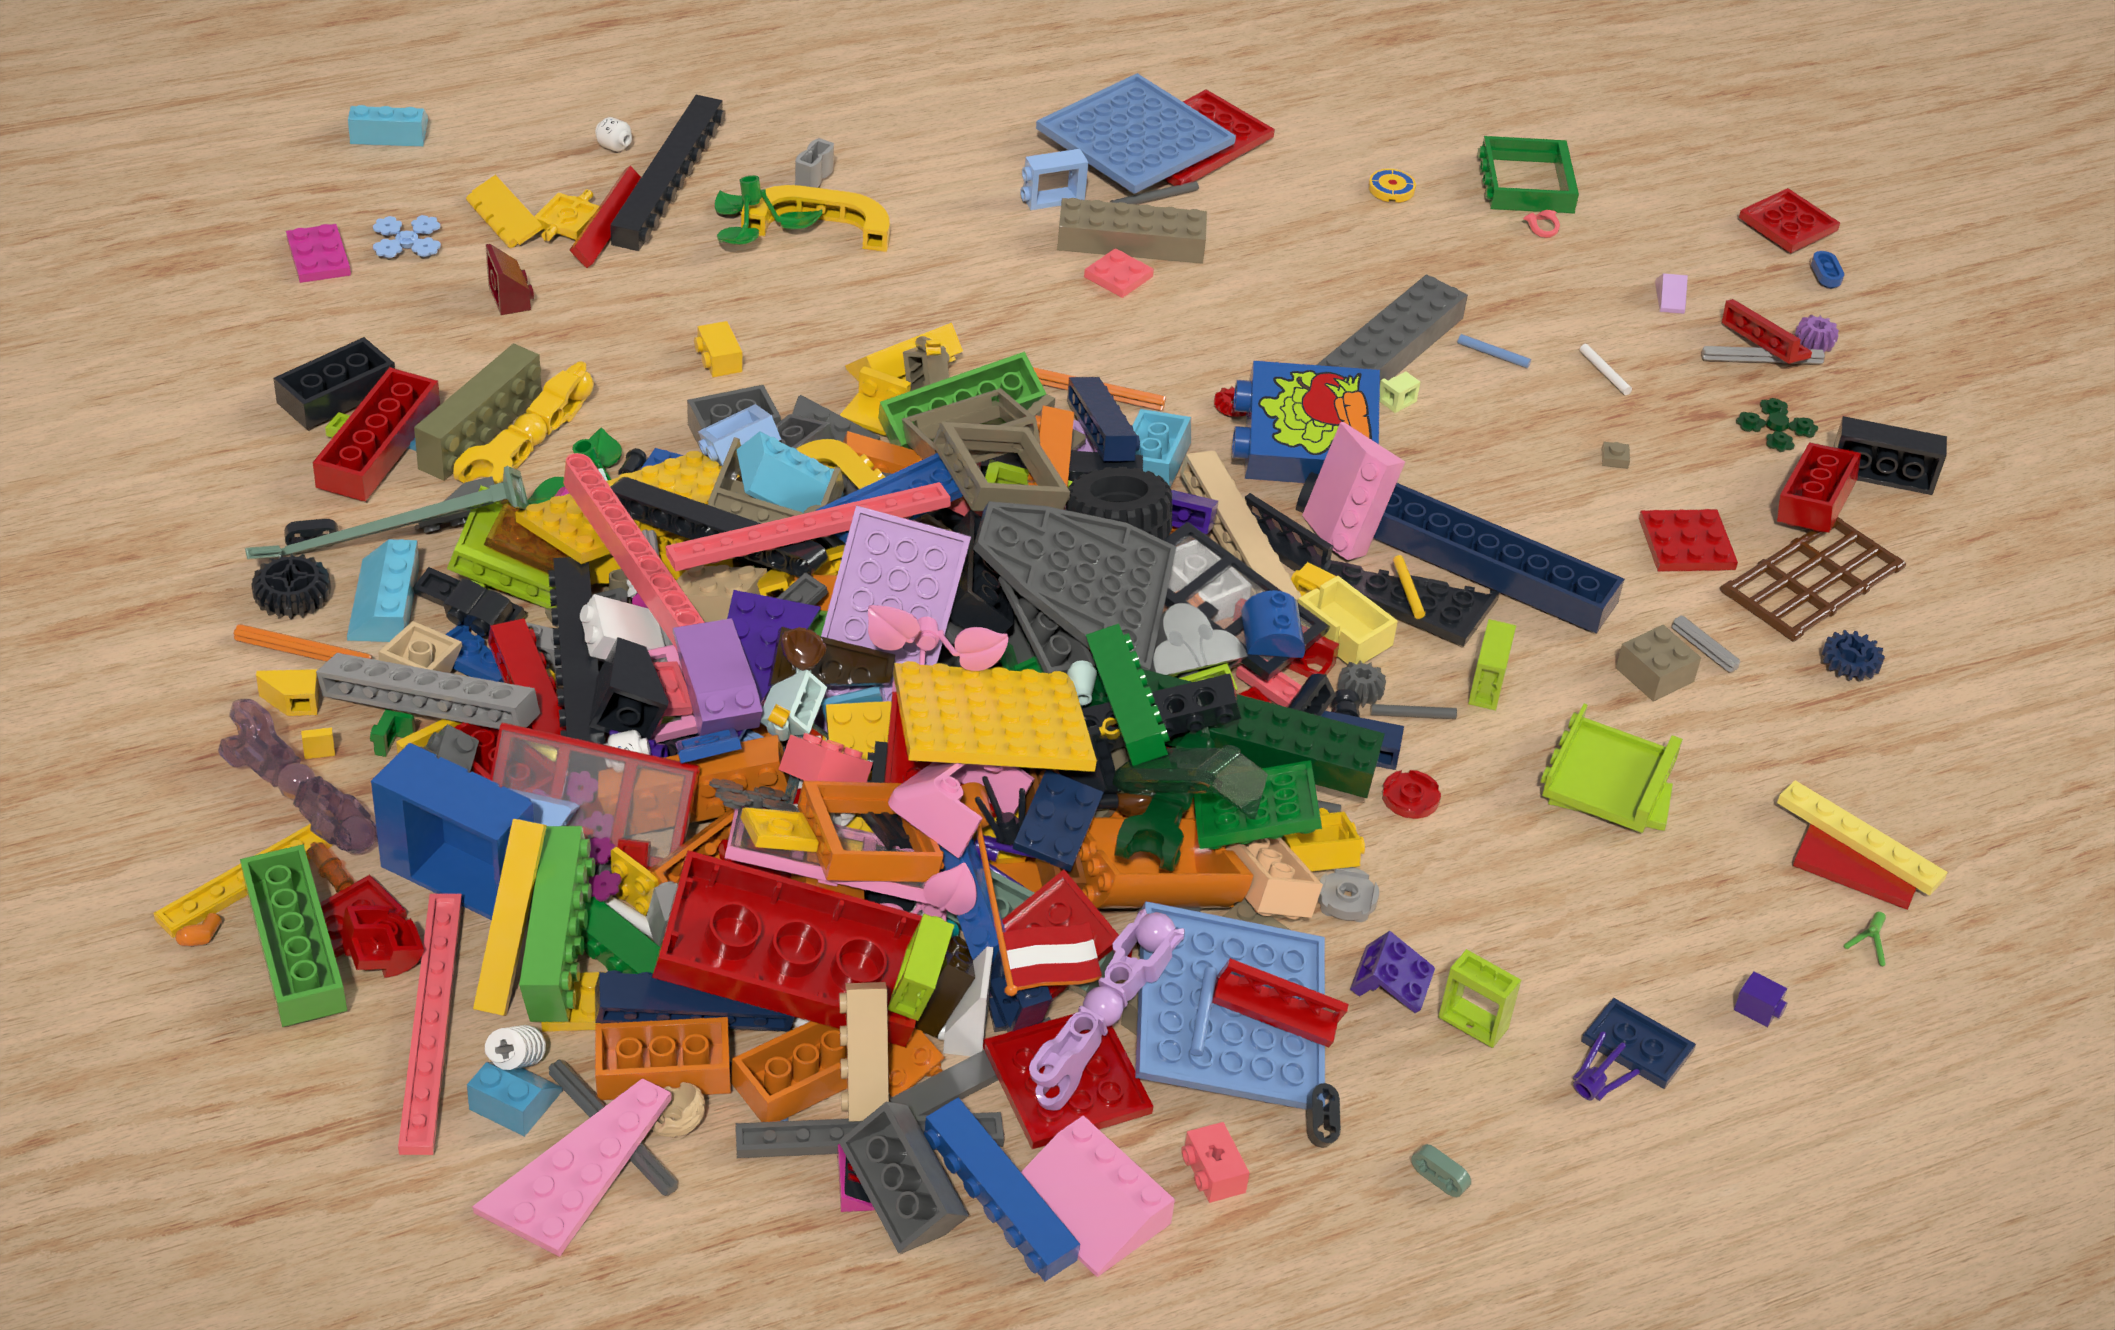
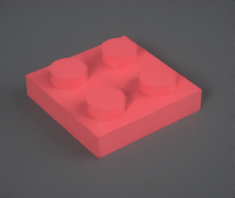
[1084,248,1154,298]

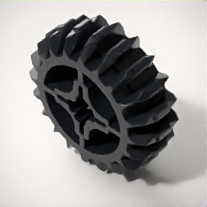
[251,553,331,620]

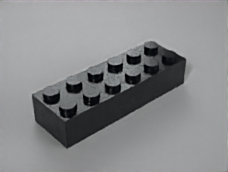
[949,509,1013,634]

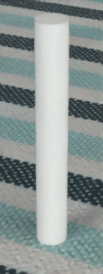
[1580,344,1632,395]

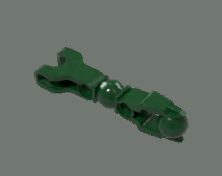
[1114,727,1216,872]

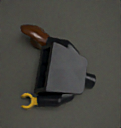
[1058,717,1152,817]

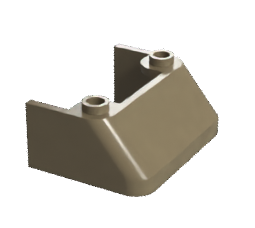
[708,437,844,541]

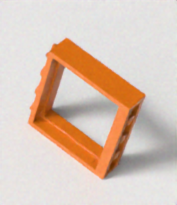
[797,781,944,882]

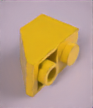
[256,669,320,716]

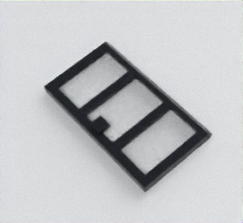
[1164,522,1330,681]

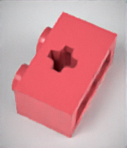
[1182,1122,1250,1203]

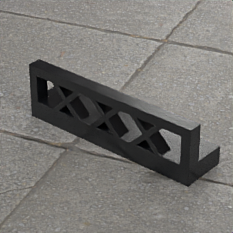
[1245,493,1333,571]

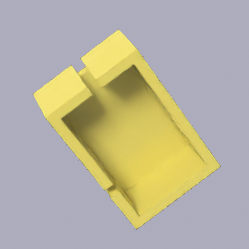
[1298,576,1398,664]

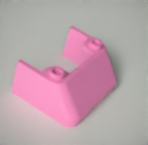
[888,762,1035,858]

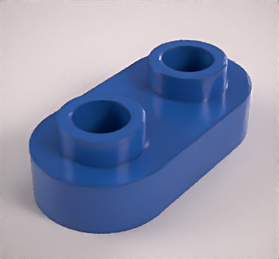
[1811,251,1844,288]

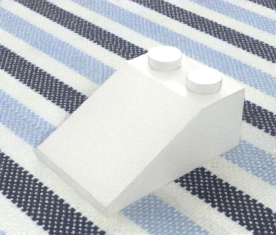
[938,947,993,1057]

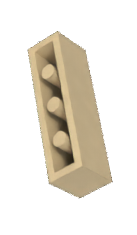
[839,982,889,1121]

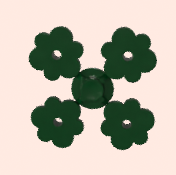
[1736,398,1818,452]

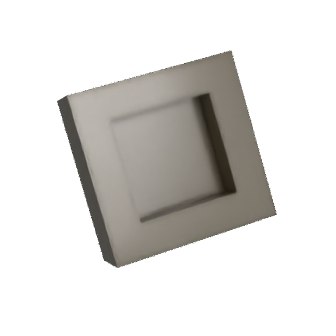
[1601,441,1630,469]

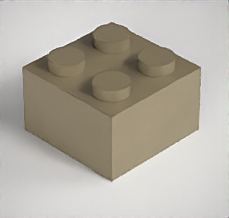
[1616,625,1701,702]

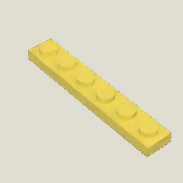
[1777,780,1948,896]

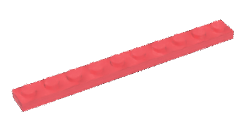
[666,482,951,571]
[398,894,462,1155]

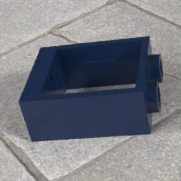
[990,950,1052,1032]

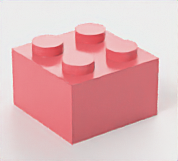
[778,733,873,782]

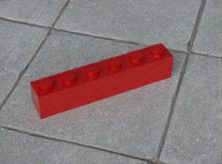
[488,618,566,768]

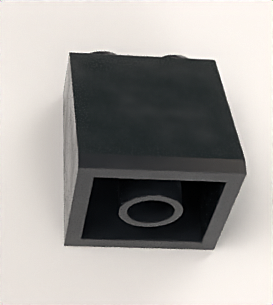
[589,637,668,740]

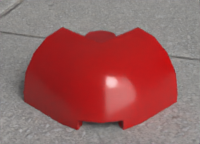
[342,905,424,978]

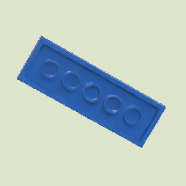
[816,453,963,544]

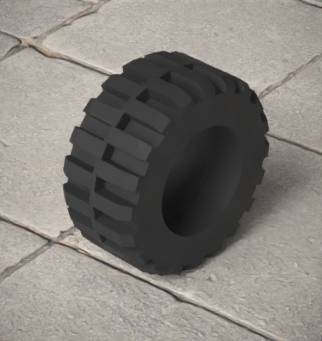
[1066,467,1172,541]

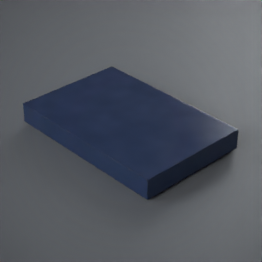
[1581,997,1696,1089]

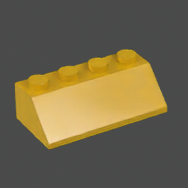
[845,323,963,381]

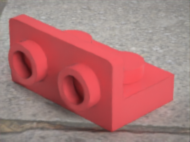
[653,661,693,727]

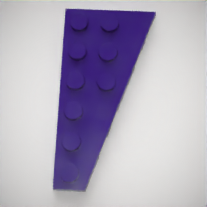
[727,590,821,739]

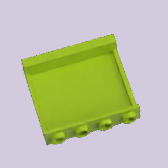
[447,485,567,608]
[1541,703,1683,833]

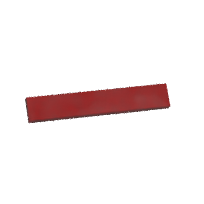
[570,165,641,268]

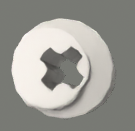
[485,1025,546,1070]

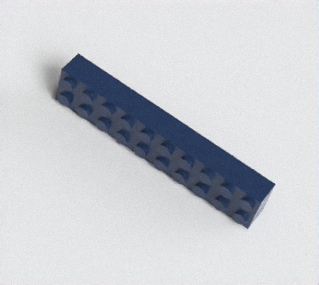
[1373,483,1625,634]

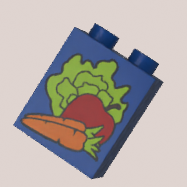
[1232,361,1380,483]

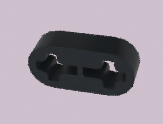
[284,519,339,547]
[1306,1083,1341,1148]

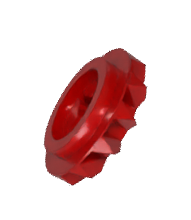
[1214,386,1247,417]

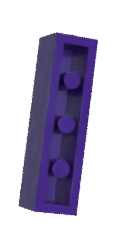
[1171,490,1219,534]

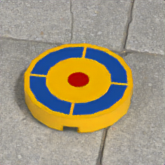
[1369,169,1416,203]

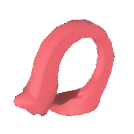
[1523,210,1560,238]

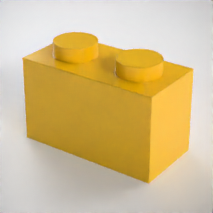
[694,321,742,378]

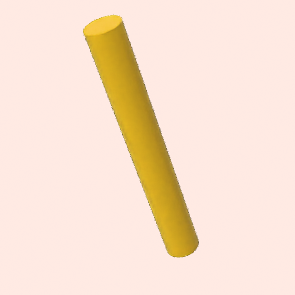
[1393,555,1425,619]

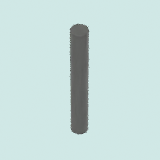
[1370,704,1457,719]

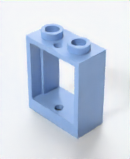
[1020,149,1088,210]
[698,404,781,466]

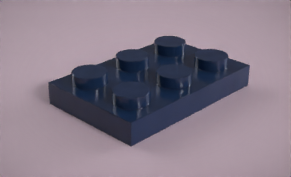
[1012,769,1104,872]

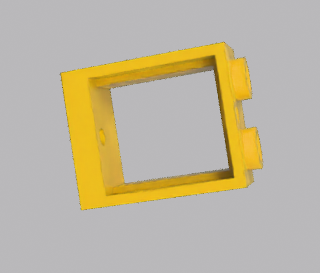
[1281,812,1365,871]

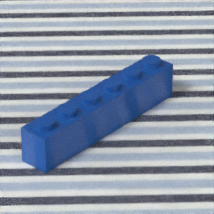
[938,838,1006,964]
[924,1097,1080,1282]

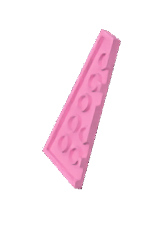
[472,1079,672,1257]

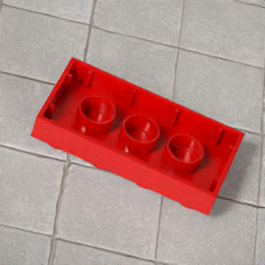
[652,850,922,1047]

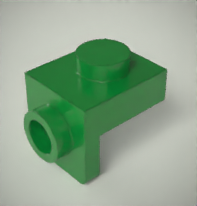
[370,709,416,757]

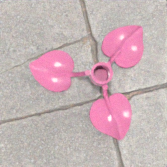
[868,605,1008,692]
[881,863,977,922]

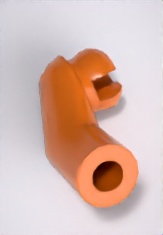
[175,913,222,946]

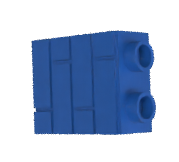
[371,743,537,920]

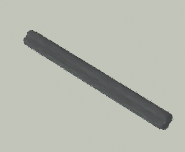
[549,1059,678,1196]

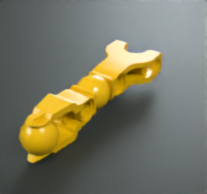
[453,361,594,484]

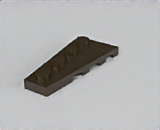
[768,627,896,686]

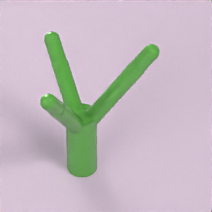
[1844,911,1886,967]

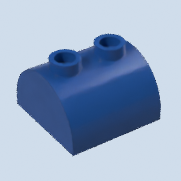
[1241,590,1305,658]

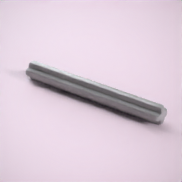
[1702,346,1825,364]

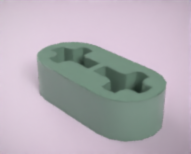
[1411,1144,1471,1197]

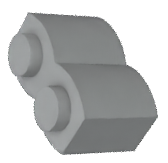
[795,138,834,188]

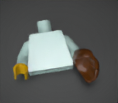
[760,627,827,741]

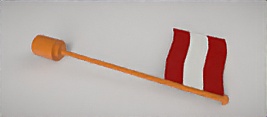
[959,782,1102,996]

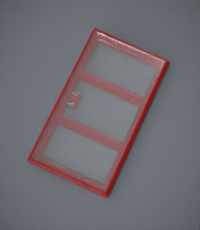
[490,722,700,869]

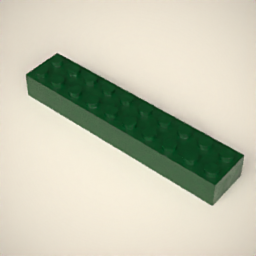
[1082,667,1385,799]

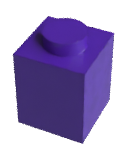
[1734,971,1788,1028]

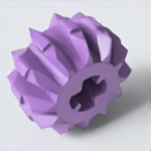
[1795,315,1839,352]

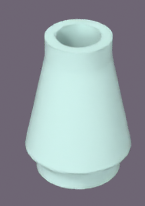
[1067,661,1097,705]

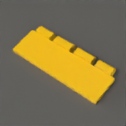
[466,174,544,248]

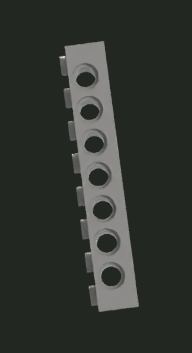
[316,653,540,729]

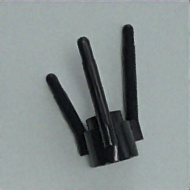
[975,776,1026,845]

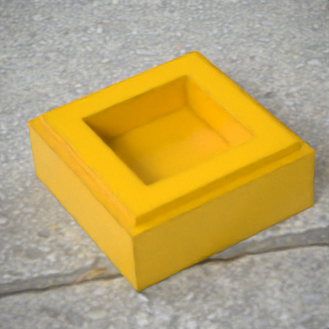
[301,727,335,759]

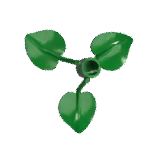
[714,175,823,244]
[527,427,622,505]

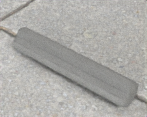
[1672,615,1740,673]

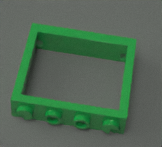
[1477,136,1579,214]

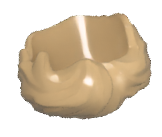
[651,1082,705,1138]

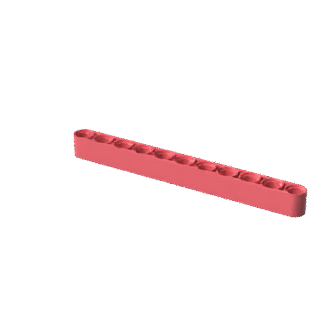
[563,453,705,651]

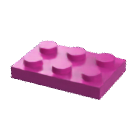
[286,224,351,283]

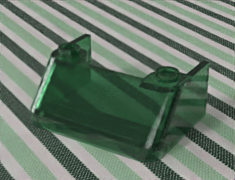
[1112,745,1268,819]

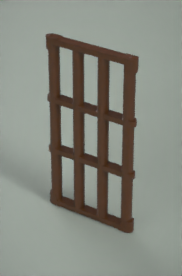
[1720,517,1906,642]

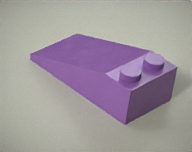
[673,618,763,736]

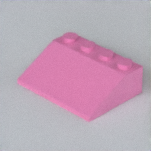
[1302,422,1405,560]
[1021,1116,1175,1277]

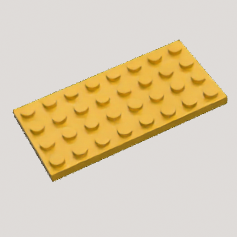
[515,451,739,564]

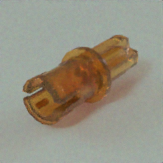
[307,842,354,893]

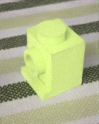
[1379,372,1420,413]

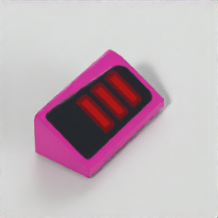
[837,1144,875,1212]

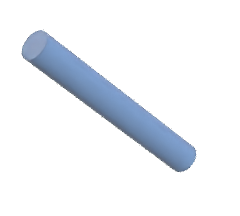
[1458,334,1531,368]
[1190,967,1217,1056]

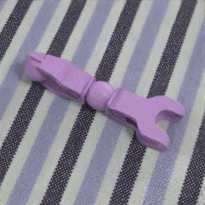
[1029,909,1185,1111]

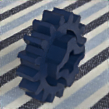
[1821,630,1885,681]

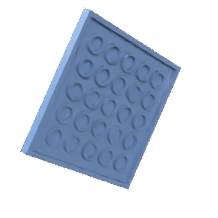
[1036,73,1236,194]
[1135,901,1325,1110]

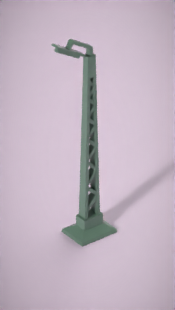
[245,466,529,559]

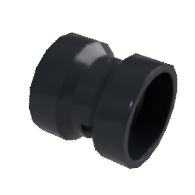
[1331,689,1360,717]

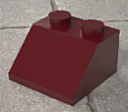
[486,244,534,315]

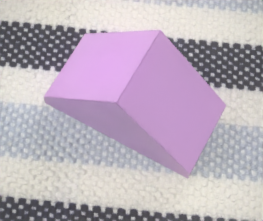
[1655,273,1688,314]

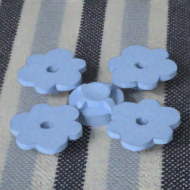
[373,215,441,258]

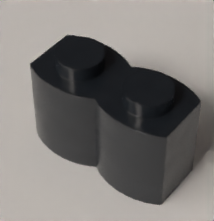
[443,579,513,636]

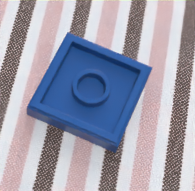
[675,728,742,763]

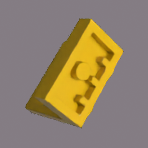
[840,366,911,435]
[611,847,659,916]

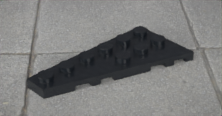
[1321,560,1500,647]

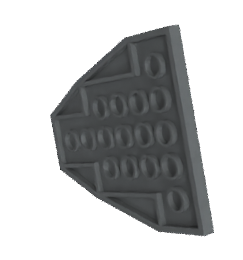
[973,501,1177,671]

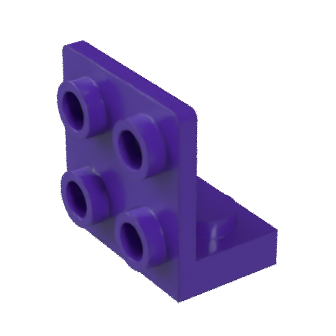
[1350,931,1435,1013]

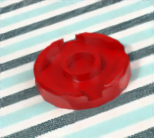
[1382,770,1441,819]

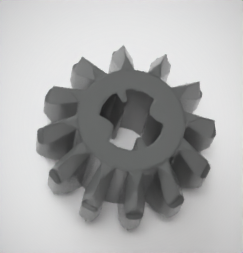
[1337,660,1386,708]

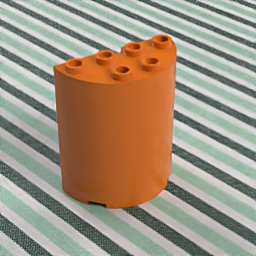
[1079,817,1253,908]

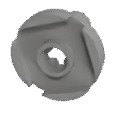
[1318,867,1379,922]

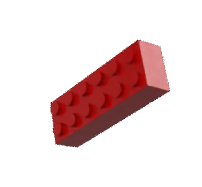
[313,367,440,502]

